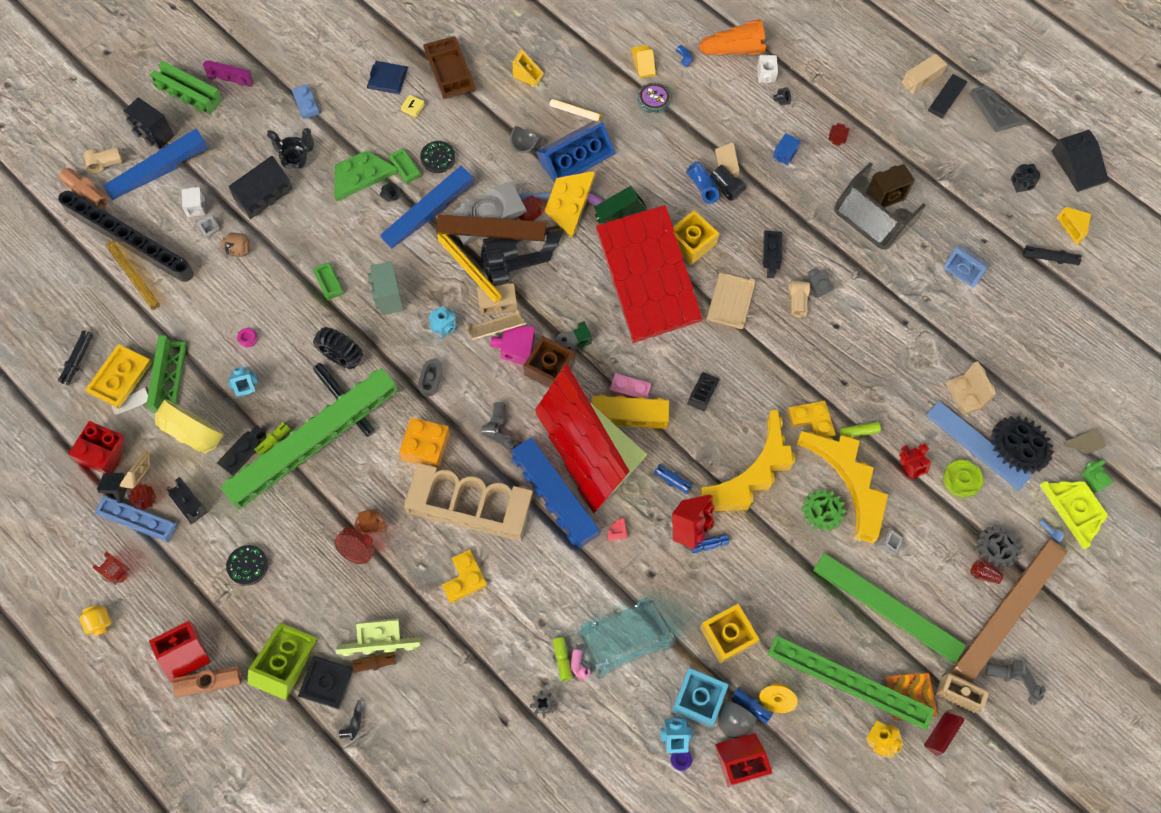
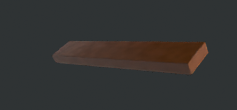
[436,214,546,242]

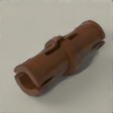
[352,651,397,673]

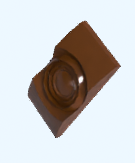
[423,36,476,99]

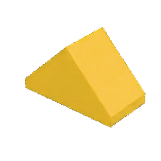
[512,49,544,86]
[1057,207,1091,245]

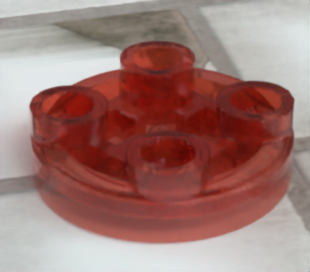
[334,527,374,564]

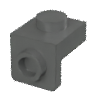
[803,268,833,298]

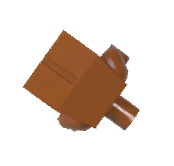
[354,509,387,537]

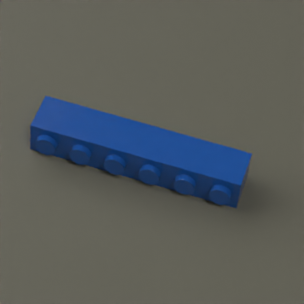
[511,437,599,549]

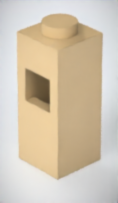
[902,54,948,94]

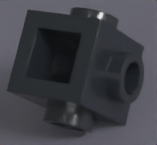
[1010,164,1040,193]

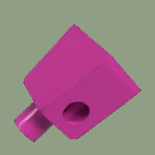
[491,326,535,365]

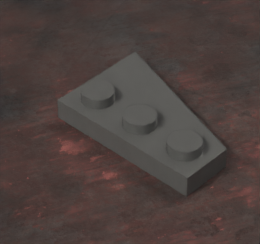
[969,85,1026,132]

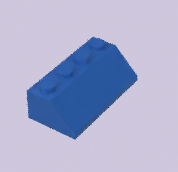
[536,120,616,183]

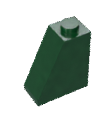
[594,186,648,224]

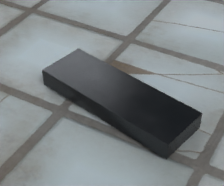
[928,74,968,119]

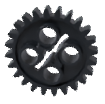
[990,416,1054,474]

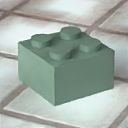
[368,261,403,315]

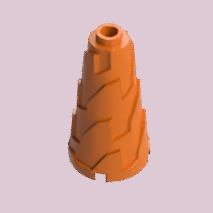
[699,19,766,56]

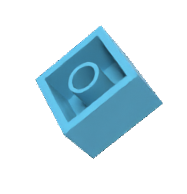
[672,668,729,728]

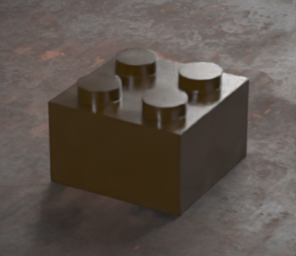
[865,164,915,212]

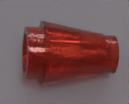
[970,560,1003,584]

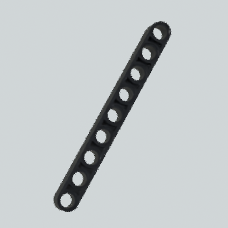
[58,191,193,282]

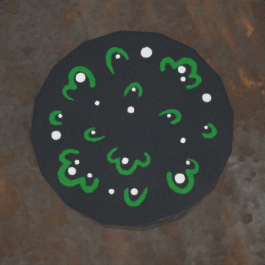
[420,141,455,173]
[226,545,268,586]

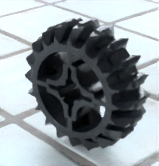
[313,327,363,369]

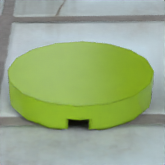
[943,459,984,498]

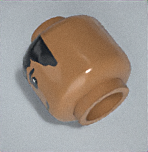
[222,232,251,257]

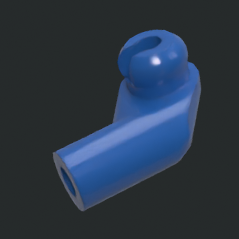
[676,45,693,67]

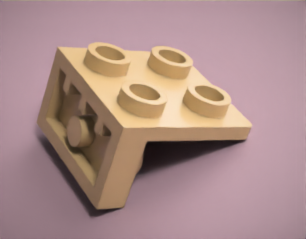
[946,361,996,416]

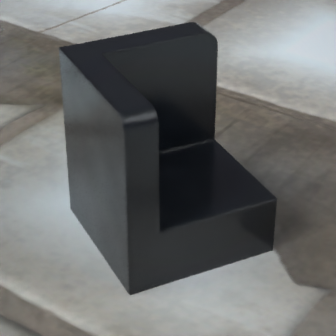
[97,473,127,503]

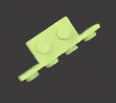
[336,618,421,656]

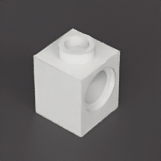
[757,55,778,83]
[181,187,206,217]

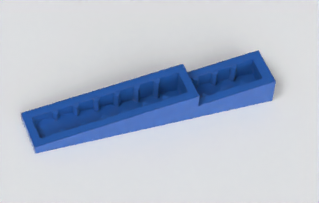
[104,128,208,200]
[380,165,473,249]

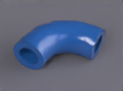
[686,161,719,204]

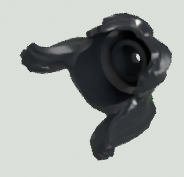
[267,128,314,169]

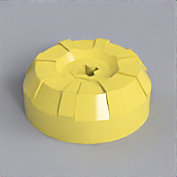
[155,399,224,453]

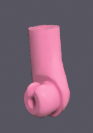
[570,649,591,680]

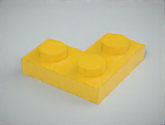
[787,401,836,438]
[442,549,487,604]

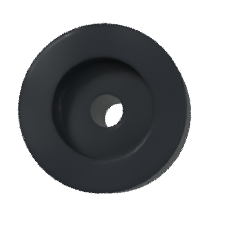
[773,87,791,106]
[380,183,399,202]

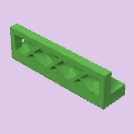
[146,335,187,413]

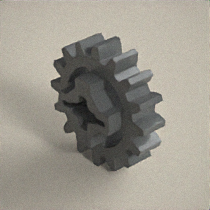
[976,525,1022,570]

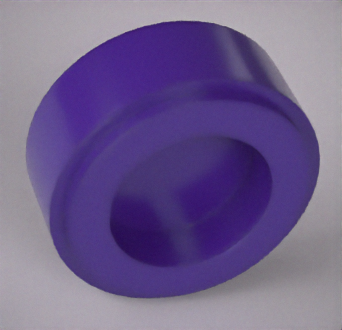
[670,751,692,771]

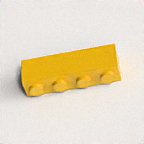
[592,394,669,429]

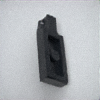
[762,230,782,279]
[217,425,265,476]

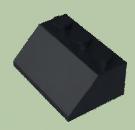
[228,156,293,219]

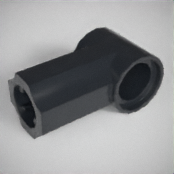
[710,165,746,201]

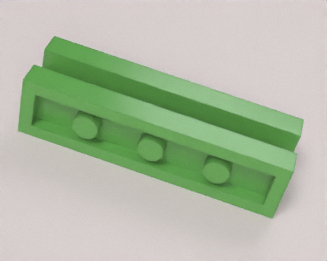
[150,61,222,114]

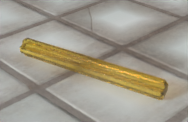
[106,240,160,310]

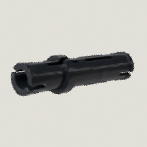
[1023,245,1082,266]
[58,330,94,386]

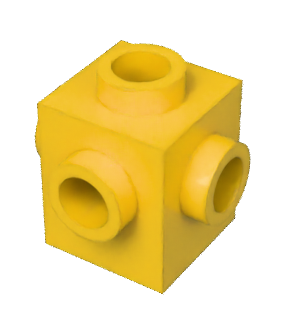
[866,721,903,758]

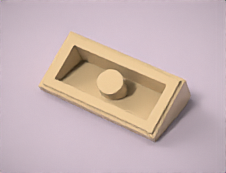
[715,143,739,178]
[120,450,150,489]

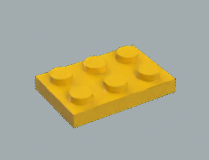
[85,344,152,409]

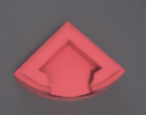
[607,518,627,541]

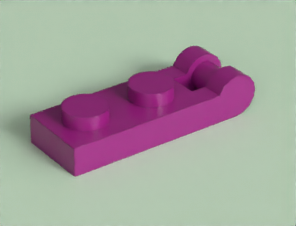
[203,60,254,87]

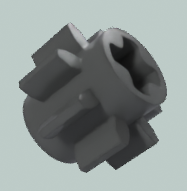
[530,690,556,719]

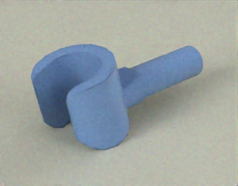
[1039,519,1064,544]

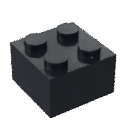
[123,97,174,150]

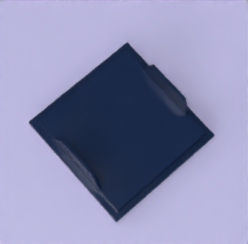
[367,61,408,95]

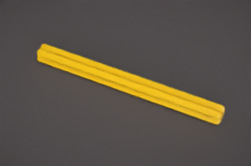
[437,234,502,303]

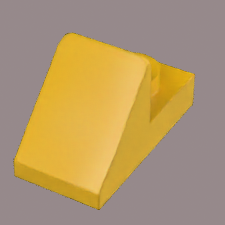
[631,45,655,78]

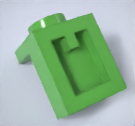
[1081,460,1113,493]

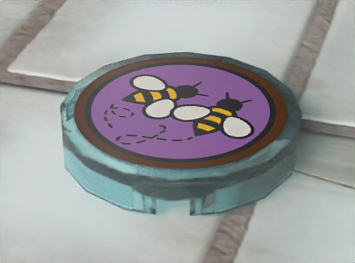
[637,82,671,114]

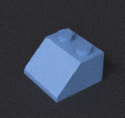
[943,244,991,288]

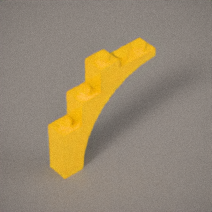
[699,410,795,512]
[796,431,888,544]

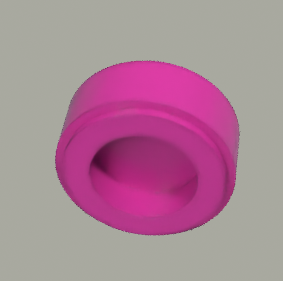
[237,328,258,348]

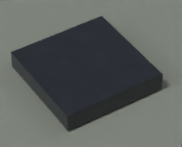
[298,656,353,710]

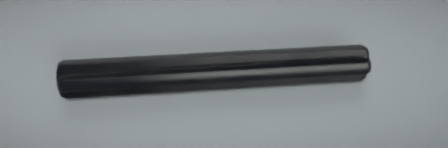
[313,363,375,437]

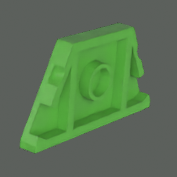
[334,150,398,201]

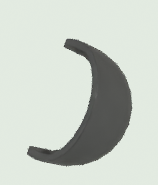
[510,126,543,153]
[718,701,757,739]

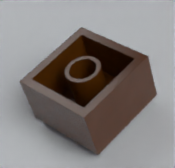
[523,335,576,388]

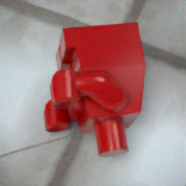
[899,443,931,480]

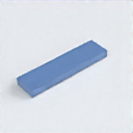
[94,495,177,543]

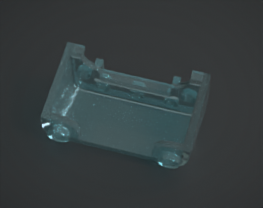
[578,597,676,679]

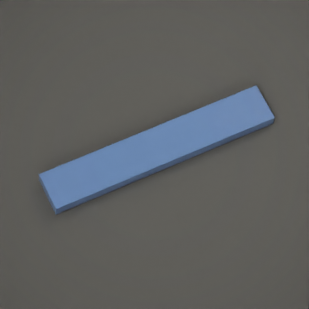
[926,401,1032,491]

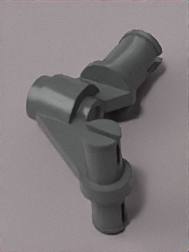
[482,402,516,454]
[985,660,1046,705]

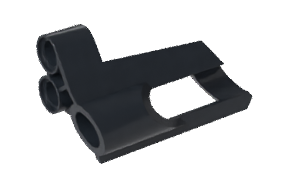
[481,225,563,286]

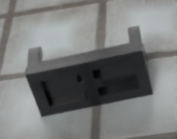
[166,477,208,525]

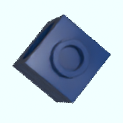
[773,133,801,166]

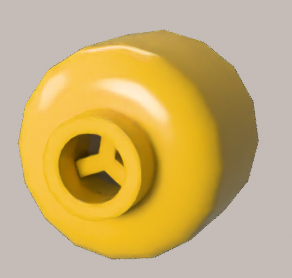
[79,604,112,637]

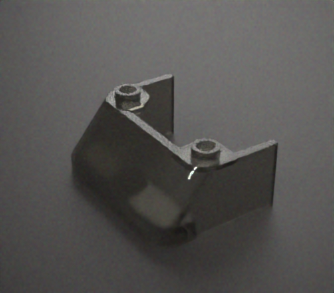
[834,162,926,250]

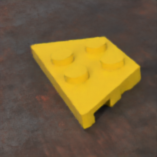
[545,172,596,238]

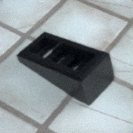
[687,372,720,412]

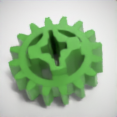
[801,489,846,532]

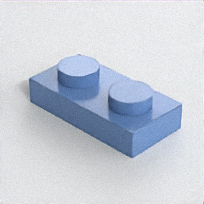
[292,84,319,119]

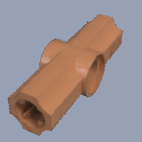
[59,168,109,209]
[173,666,242,697]

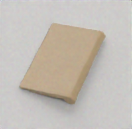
[706,273,756,329]
[465,309,526,340]

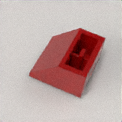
[68,421,125,474]
[672,494,715,549]
[149,621,211,683]
[715,733,773,788]

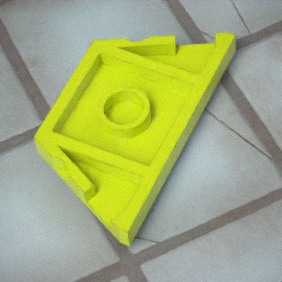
[1040,481,1108,550]

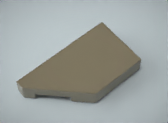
[1063,429,1106,454]

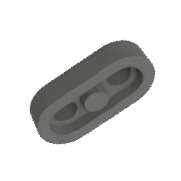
[418,359,443,397]

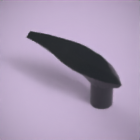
[339,699,361,741]

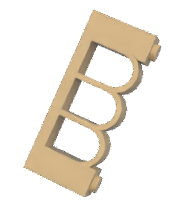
[404,463,533,541]

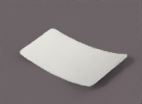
[112,388,148,415]

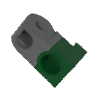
[556,321,592,351]

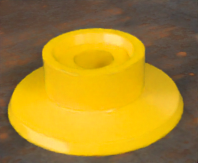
[759,683,798,713]

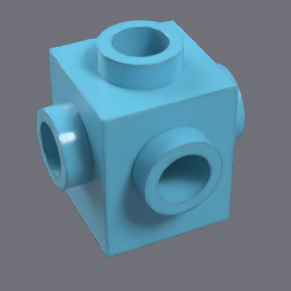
[428,306,457,339]
[228,366,258,397]
[660,718,692,753]

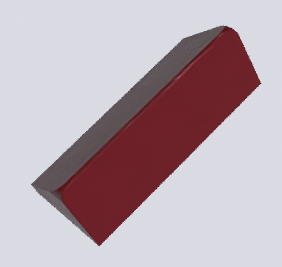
[924,713,965,756]

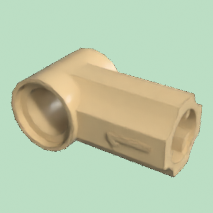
[84,147,123,173]
[789,280,810,317]

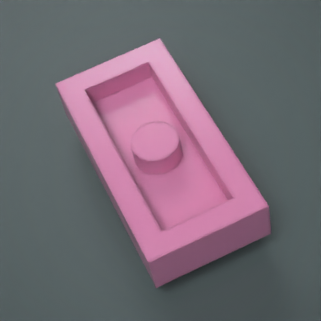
[609,373,651,399]

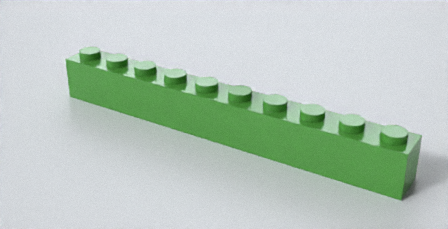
[220,368,398,510]

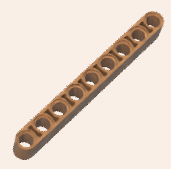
[950,538,1068,683]

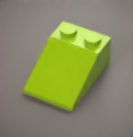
[247,623,317,700]

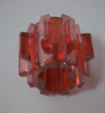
[828,123,849,146]
[128,483,157,510]

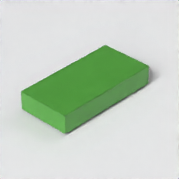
[388,148,421,184]
[313,262,344,301]

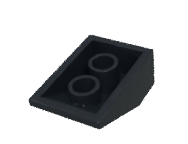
[1051,129,1109,192]

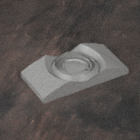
[451,182,527,246]

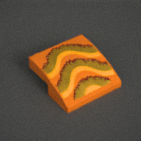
[886,673,938,720]

